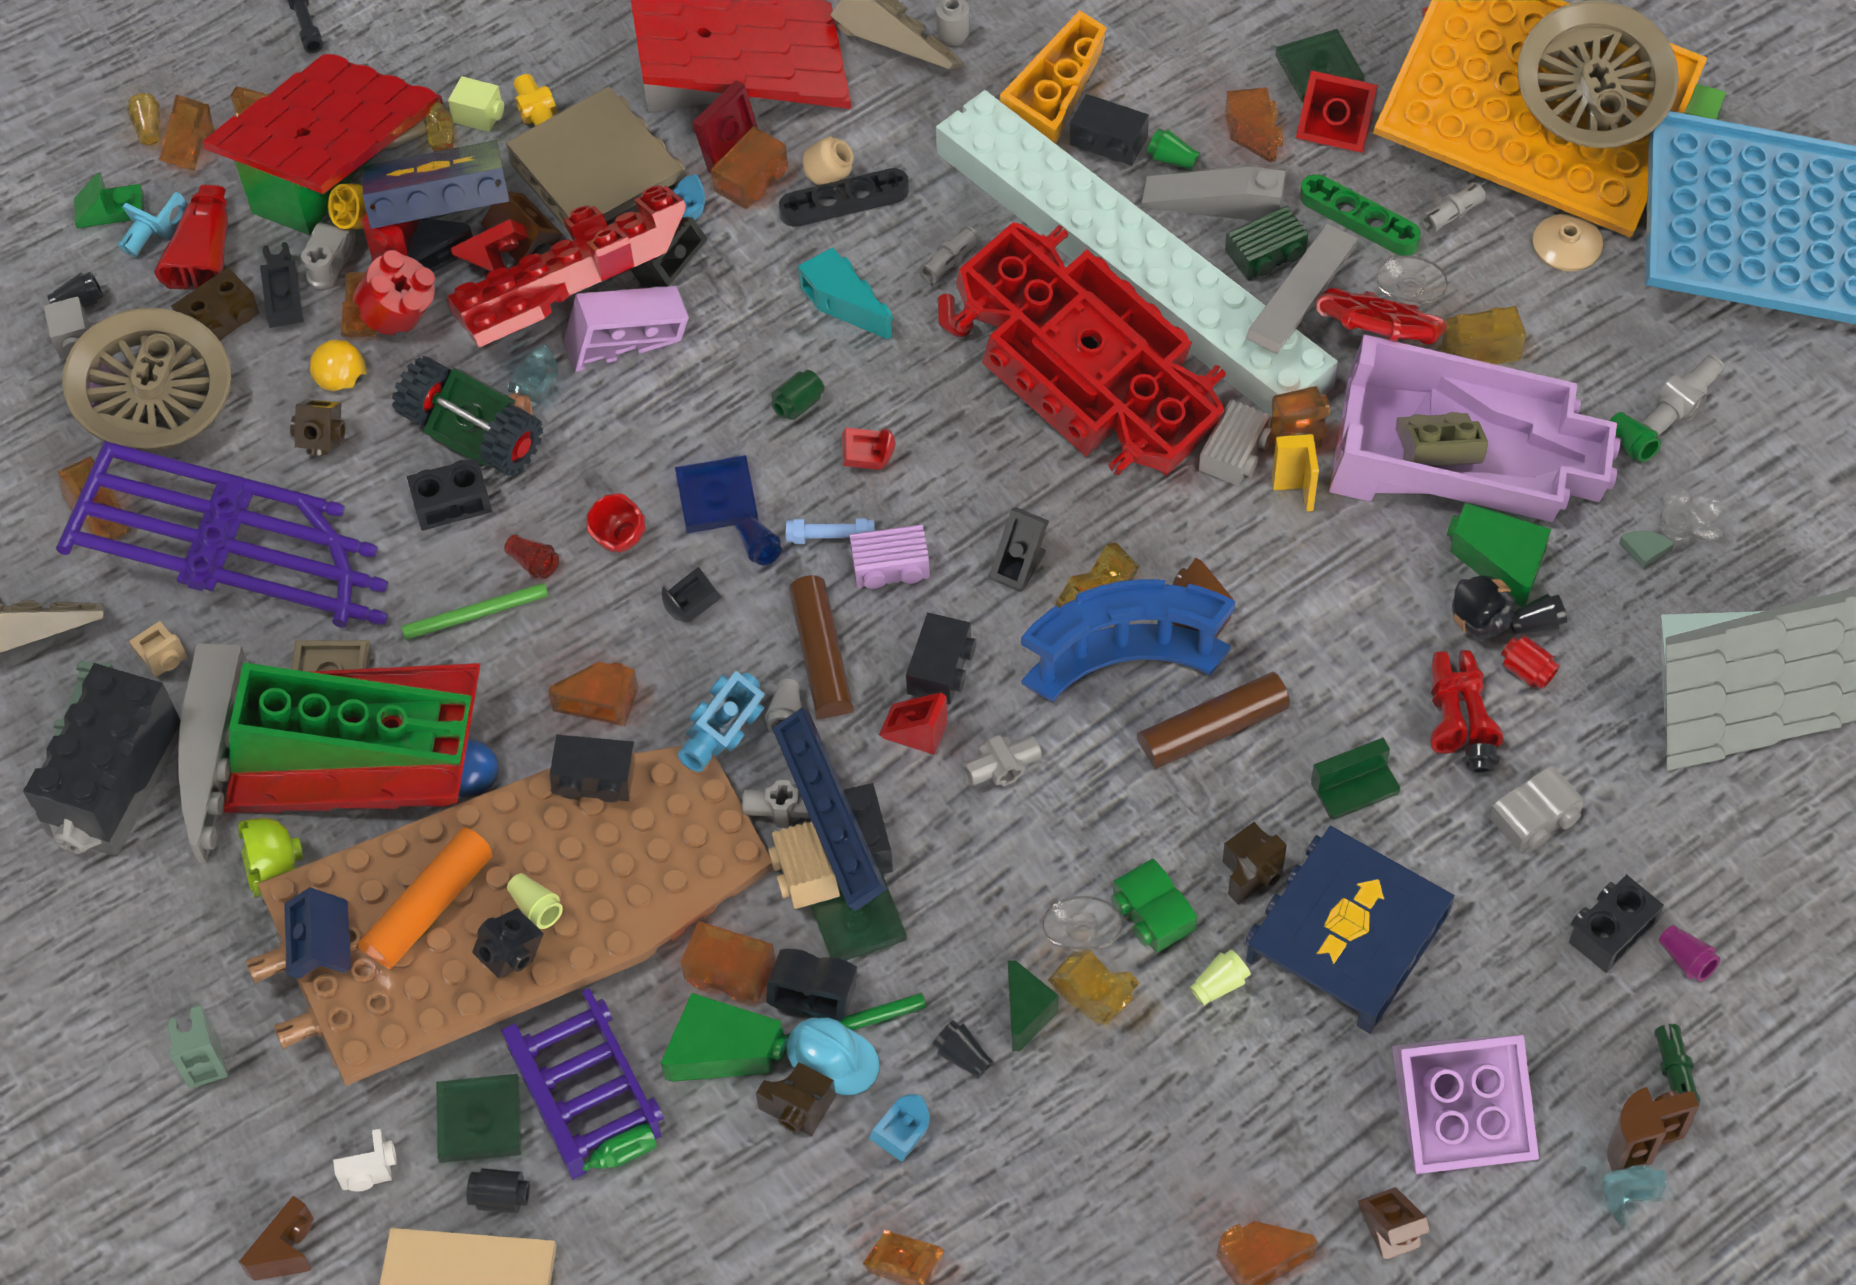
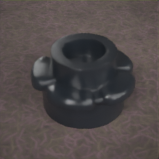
[1462,744,1501,773]

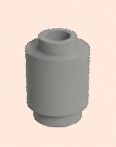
[936,0,970,46]

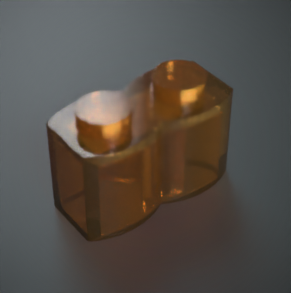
[1269,386,1330,449]

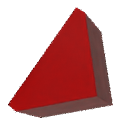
[879,692,948,755]

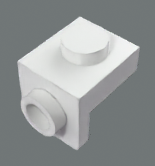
[333,1128,397,1192]

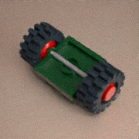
[392,356,543,476]

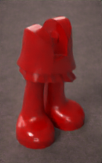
[1430,650,1504,754]

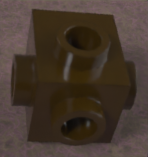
[290,399,346,455]

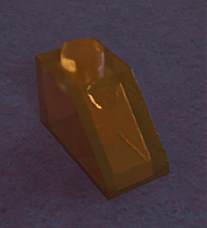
[548,662,639,726]
[1216,1221,1318,1285]

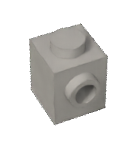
[43,296,89,359]

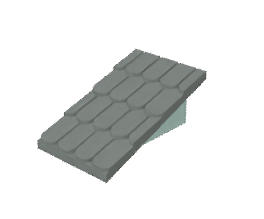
[1661,587,1856,771]

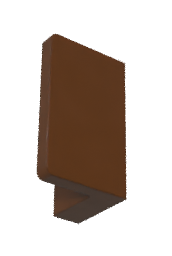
[482,191,563,263]

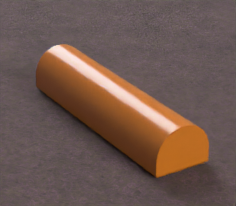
[358,827,493,970]

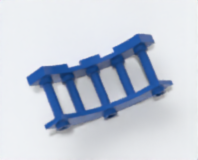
[1021,579,1236,702]

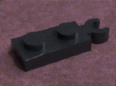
[260,242,304,328]

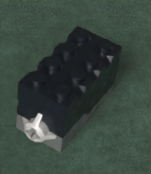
[23,663,181,857]

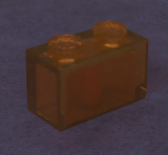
[711,126,788,209]
[681,921,775,1002]

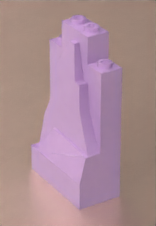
[1329,334,1620,522]

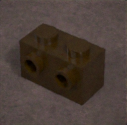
[171,268,260,341]

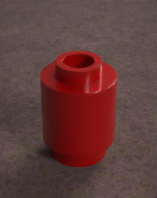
[1501,635,1560,690]

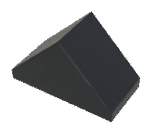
[407,218,473,273]

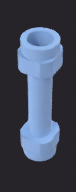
[786,518,875,544]

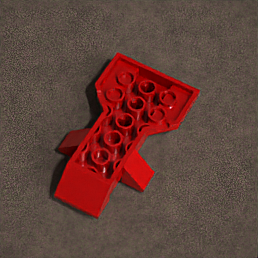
[446,185,686,347]

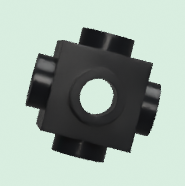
[472,908,544,978]

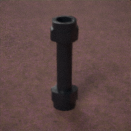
[288,0,323,53]

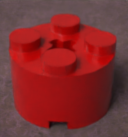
[353,250,435,335]

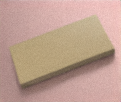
[380,1228,557,1285]

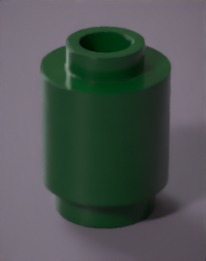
[771,369,824,420]

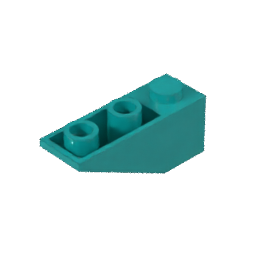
[798,247,893,340]

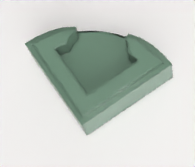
[1619,531,1674,569]

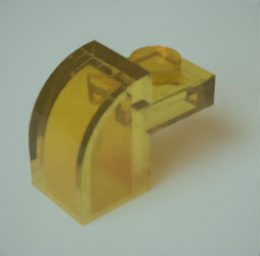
[1055,542,1140,608]
[1048,950,1140,1025]

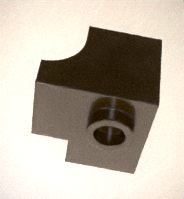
[1222,822,1287,905]
[756,1062,836,1136]

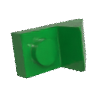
[74,173,144,228]

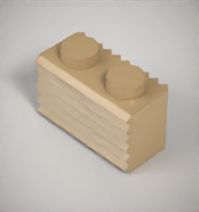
[768,821,840,909]

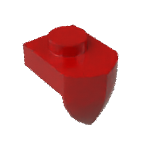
[842,427,896,470]

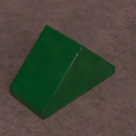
[1008,960,1059,1051]

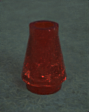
[504,534,559,579]

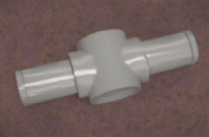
[1642,354,1724,437]

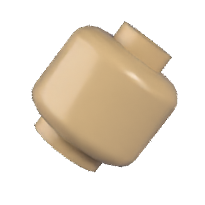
[802,136,853,185]

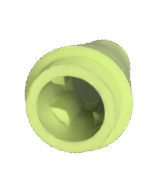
[507,873,563,929]
[1189,949,1251,1006]

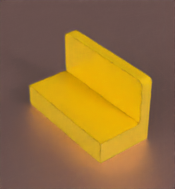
[1272,434,1319,511]

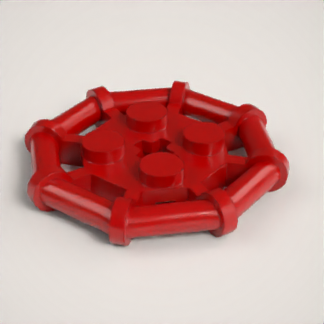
[1315,288,1446,345]

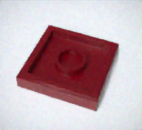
[692,80,760,176]

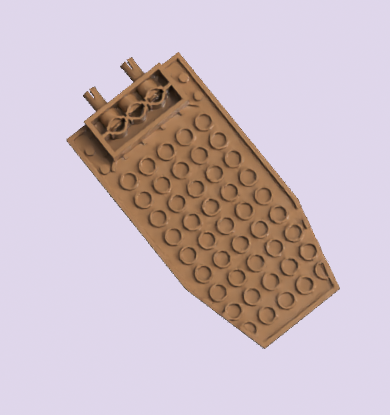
[245,745,773,1086]

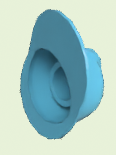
[787,1017,879,1095]

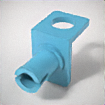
[117,192,188,258]

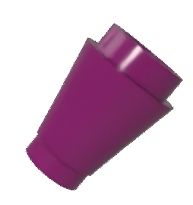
[1659,925,1720,982]

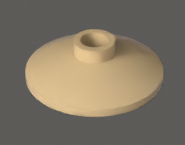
[1532,214,1603,271]

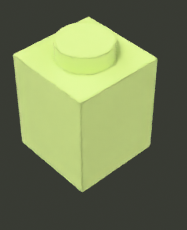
[448,76,504,132]

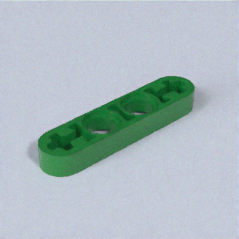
[1300,174,1421,256]

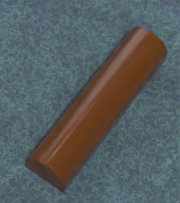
[789,575,854,719]
[1137,671,1290,769]

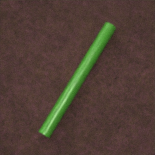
[401,583,549,640]

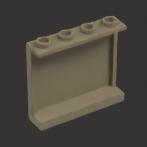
[506,86,687,233]

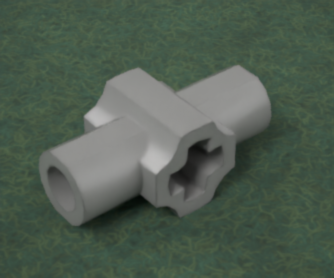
[962,735,1042,787]
[743,780,810,828]

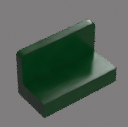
[1311,737,1400,820]

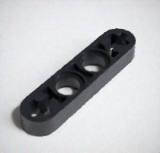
[779,168,909,227]

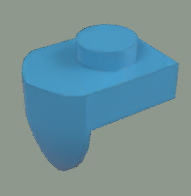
[673,174,705,220]
[869,1094,930,1162]

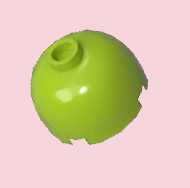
[237,818,303,898]

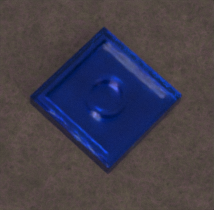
[675,455,759,533]

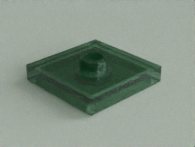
[1275,29,1365,102]
[809,868,907,961]
[436,1074,522,1163]

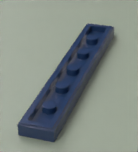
[772,707,887,911]

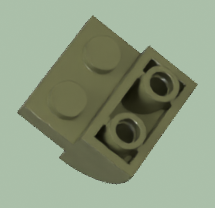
[1396,412,1488,467]

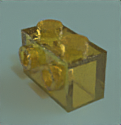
[1442,306,1526,364]

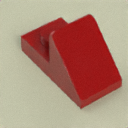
[450,219,529,271]

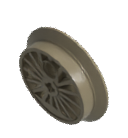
[1517,0,1679,148]
[62,308,231,452]

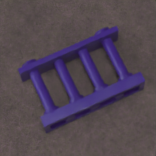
[501,988,664,1180]

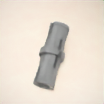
[1420,182,1486,234]
[919,226,980,284]

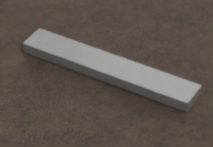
[1246,224,1358,354]

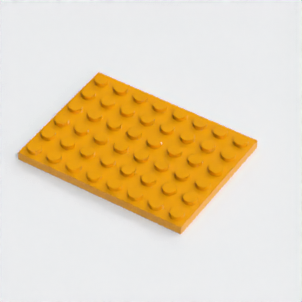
[1373,0,1707,238]

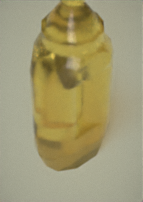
[426,97,455,152]

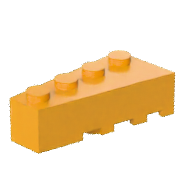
[999,10,1107,144]

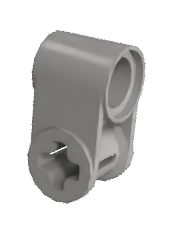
[301,223,356,290]

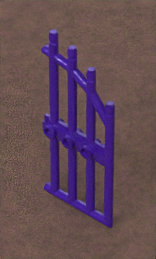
[56,441,388,628]

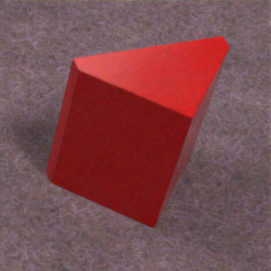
[1296,70,1378,153]

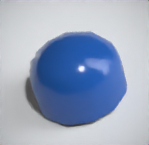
[459,739,498,797]

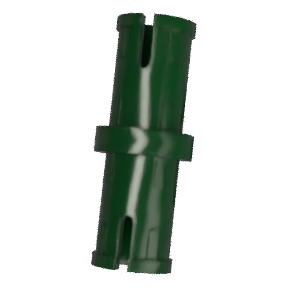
[1654,1024,1700,1103]

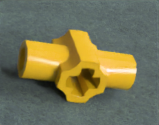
[513,74,558,126]

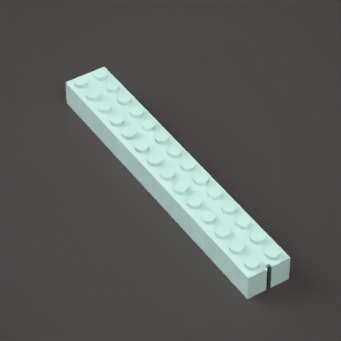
[936,90,1338,428]

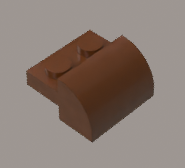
[1607,1087,1699,1175]

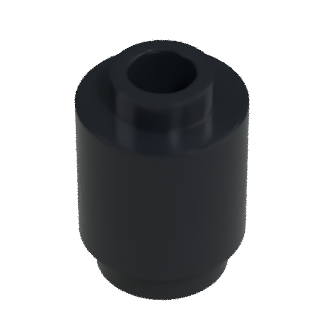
[466,1168,530,1213]

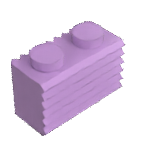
[849,524,930,589]

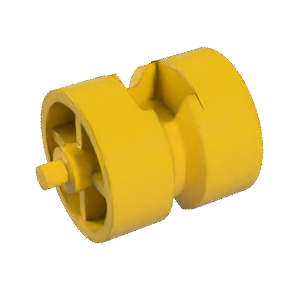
[328,184,375,229]

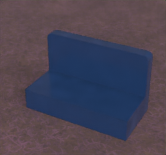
[284,887,351,979]

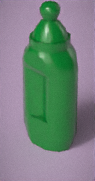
[582,1124,657,1171]

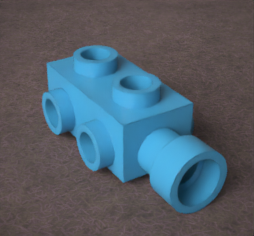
[677,670,765,772]

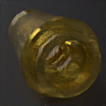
[126,93,160,146]

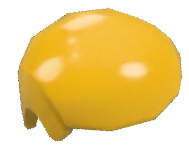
[310,339,367,391]

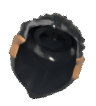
[1452,575,1516,639]

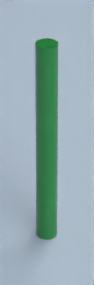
[783,992,926,1051]

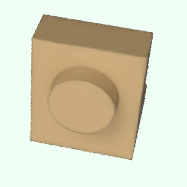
[129,621,187,678]

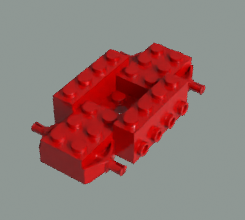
[950,222,1226,476]

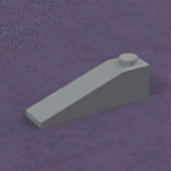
[1142,163,1287,221]

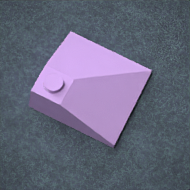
[1392,1034,1539,1174]

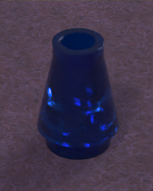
[735,514,782,566]

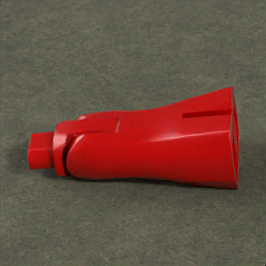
[154,185,228,290]

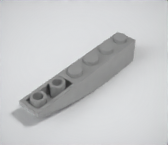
[178,643,252,864]

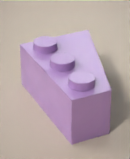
[563,286,689,373]

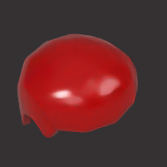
[586,493,646,553]

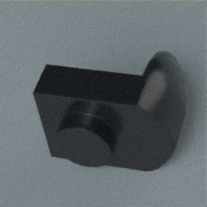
[661,567,722,622]

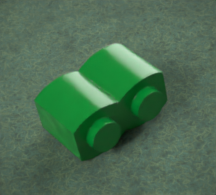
[1111,858,1197,953]

